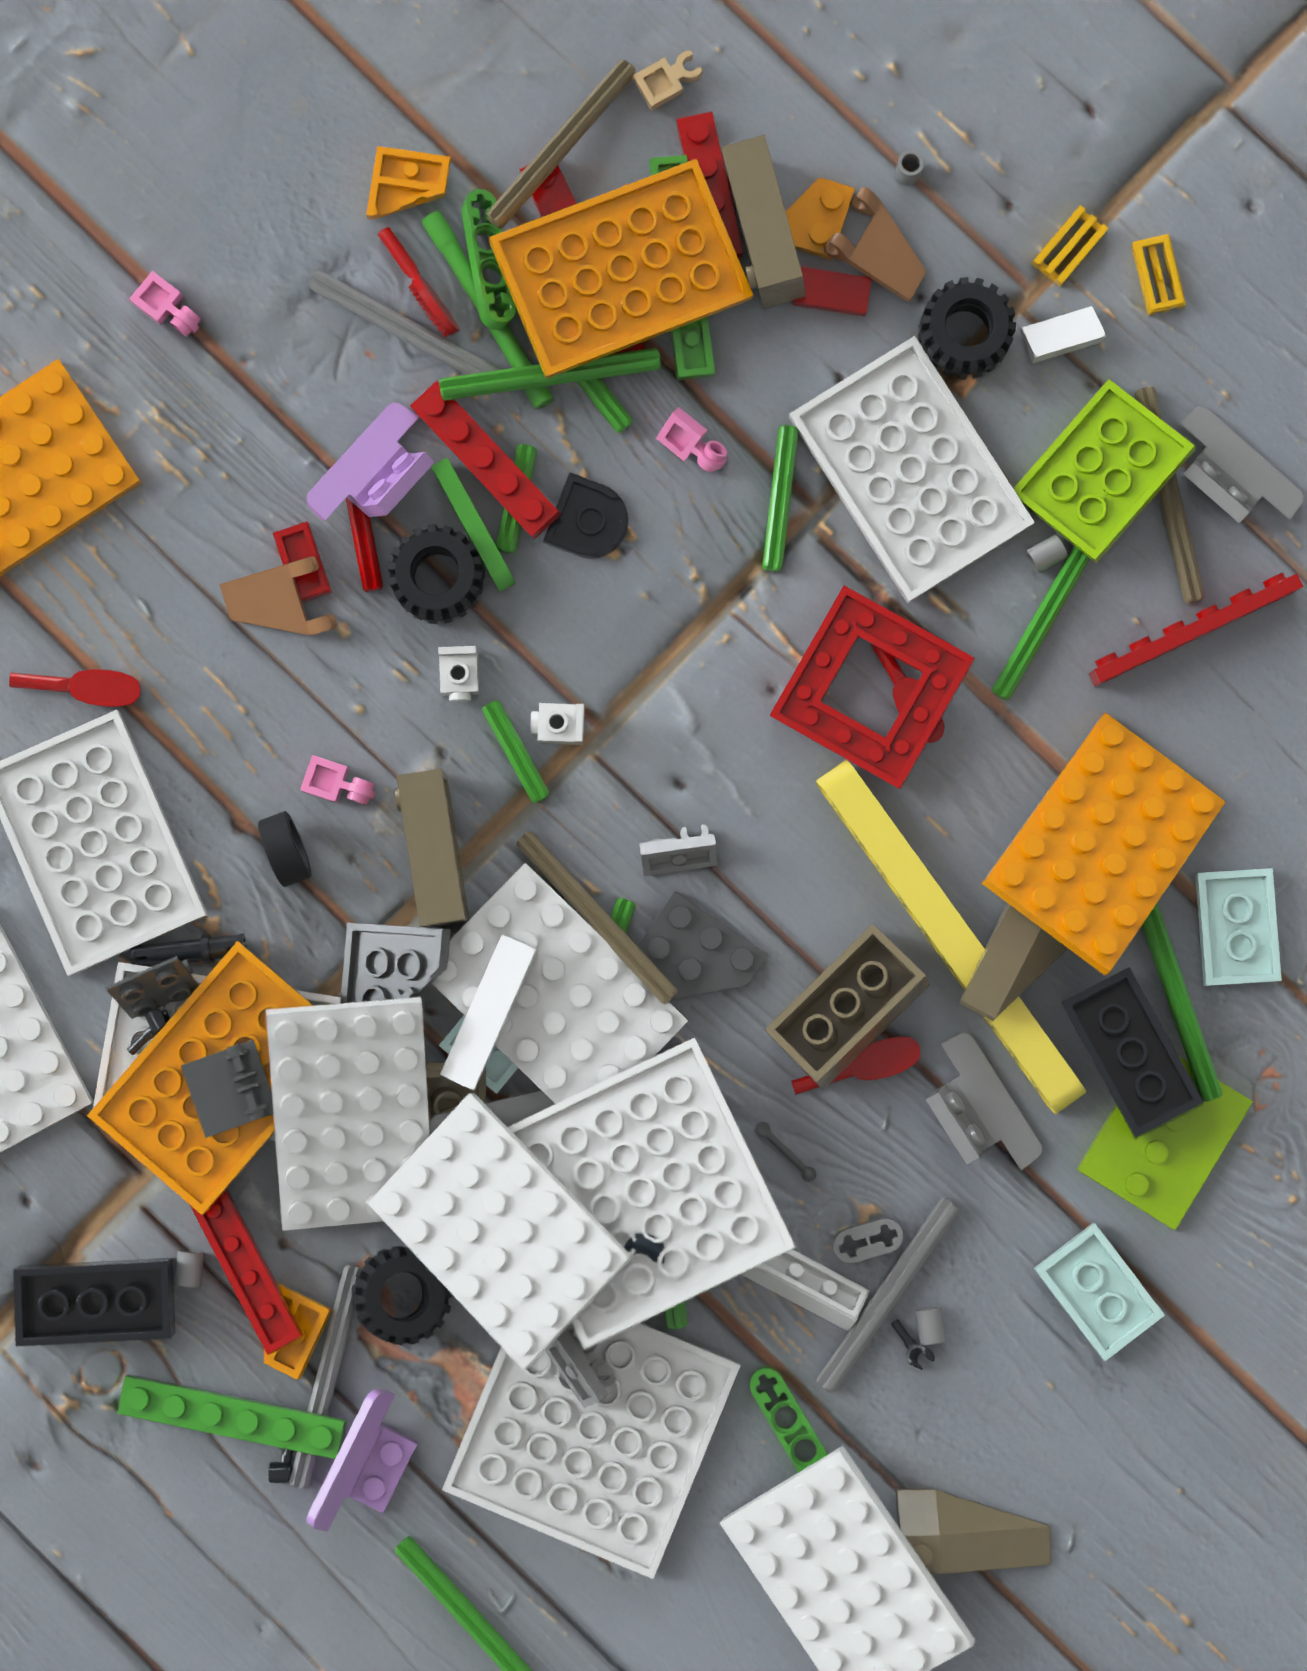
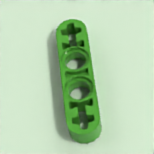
[461,189,516,330]
[431,458,516,592]
[749,1366,828,1473]

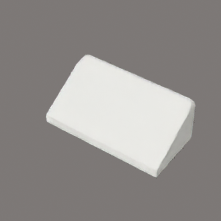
[1021,306,1106,364]

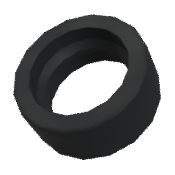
[258,811,312,887]

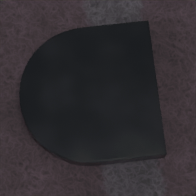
[543,472,628,559]

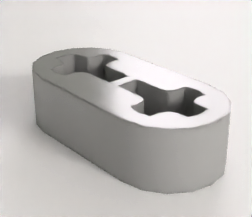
[832,1218,903,1264]

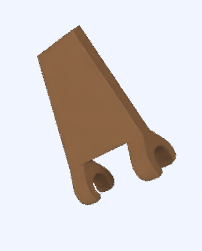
[824,187,927,303]
[219,556,337,635]

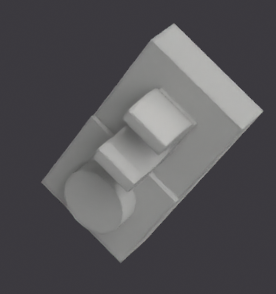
[639,824,718,876]
[545,1329,616,1408]

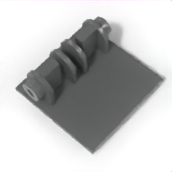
[106,956,199,1019]
[181,1040,274,1138]

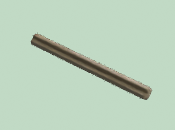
[487,59,635,229]
[1134,387,1205,604]
[516,831,678,1004]

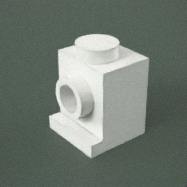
[438,646,480,702]
[531,703,585,745]

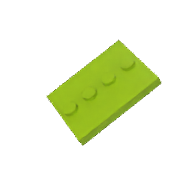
[1013,379,1196,564]
[1076,1055,1253,1230]

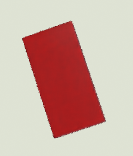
[793,266,872,317]
[273,521,332,603]

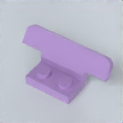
[307,403,435,520]
[307,1389,418,1532]

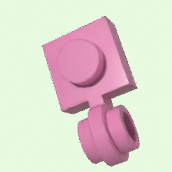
[129,271,201,337]
[656,407,727,472]
[300,755,376,806]

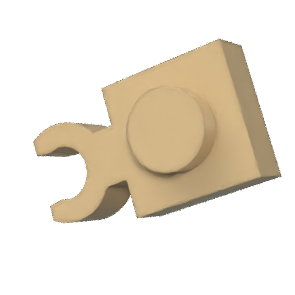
[633,50,702,111]

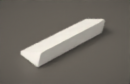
[440,935,537,1090]
[741,1249,870,1331]

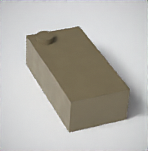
[721,134,806,309]
[395,768,470,928]
[764,924,930,1090]

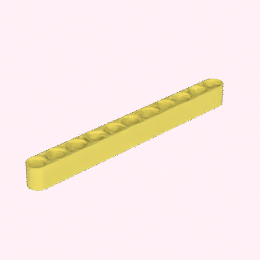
[815,760,1086,1115]

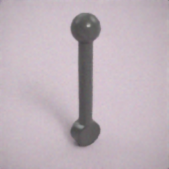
[755,1122,816,1182]

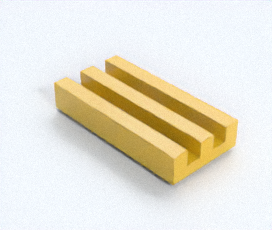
[1032,205,1109,287]
[1131,234,1186,316]

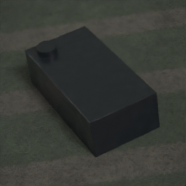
[1062,967,1204,1140]
[13,1258,176,1347]

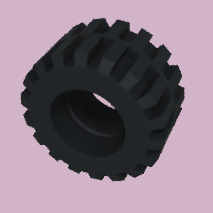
[918,277,1016,380]
[388,524,485,624]
[351,1246,452,1345]

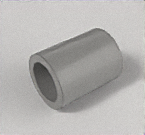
[895,150,924,185]
[1025,534,1068,573]
[174,1250,204,1288]
[915,1306,946,1345]

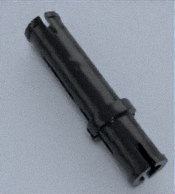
[130,933,247,967]

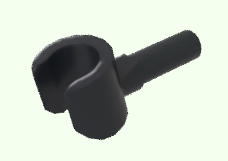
[127,1009,170,1055]
[891,1319,935,1370]
[268,1449,293,1483]

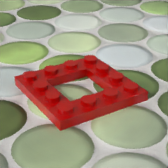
[769,585,975,790]

